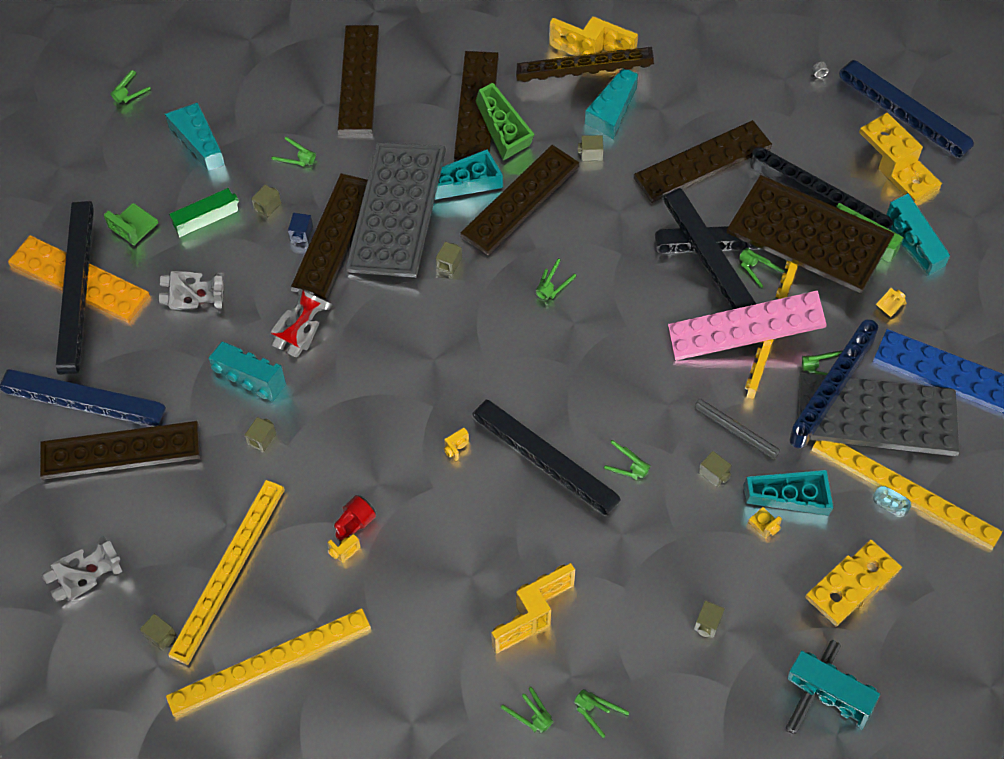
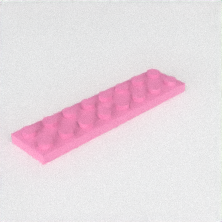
[668,291,827,360]

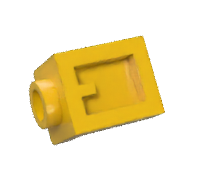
[876,288,907,318]
[444,428,469,462]
[748,507,782,539]
[327,534,361,563]

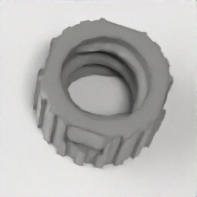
[812,62,829,78]

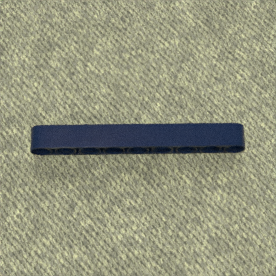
[839,60,974,158]
[789,320,878,448]
[0,369,166,426]

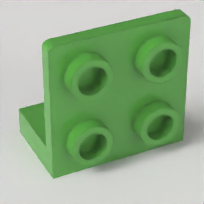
[104,203,159,246]

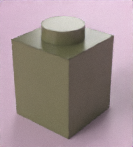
[578,135,603,161]
[251,185,281,217]
[436,241,462,274]
[245,417,276,452]
[699,451,732,487]
[694,601,725,638]
[140,614,176,651]

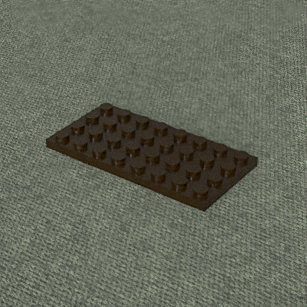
[727,175,895,294]

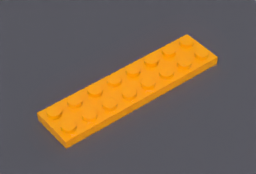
[8,235,150,323]

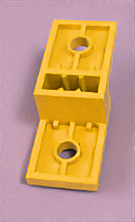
[549,16,638,56]
[859,113,942,203]
[805,540,902,627]
[491,563,575,654]

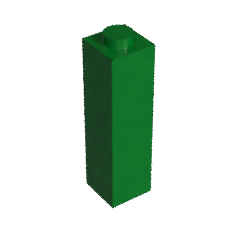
[169,188,239,237]

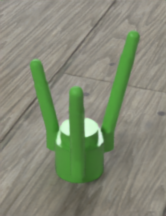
[110,70,151,103]
[271,137,316,167]
[739,248,785,288]
[536,258,576,300]
[802,350,842,375]
[604,440,651,480]
[501,687,554,733]
[574,689,629,738]

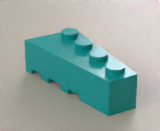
[585,68,638,140]
[165,102,225,171]
[435,149,503,200]
[886,193,950,275]
[208,341,286,401]
[743,470,834,516]
[787,650,880,730]

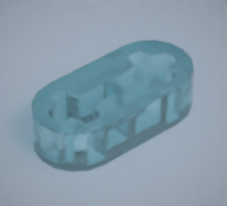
[873,486,911,517]

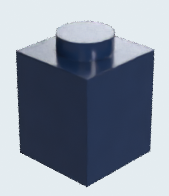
[288,213,313,243]

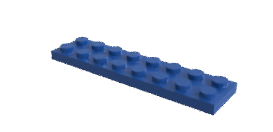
[873,329,1004,413]

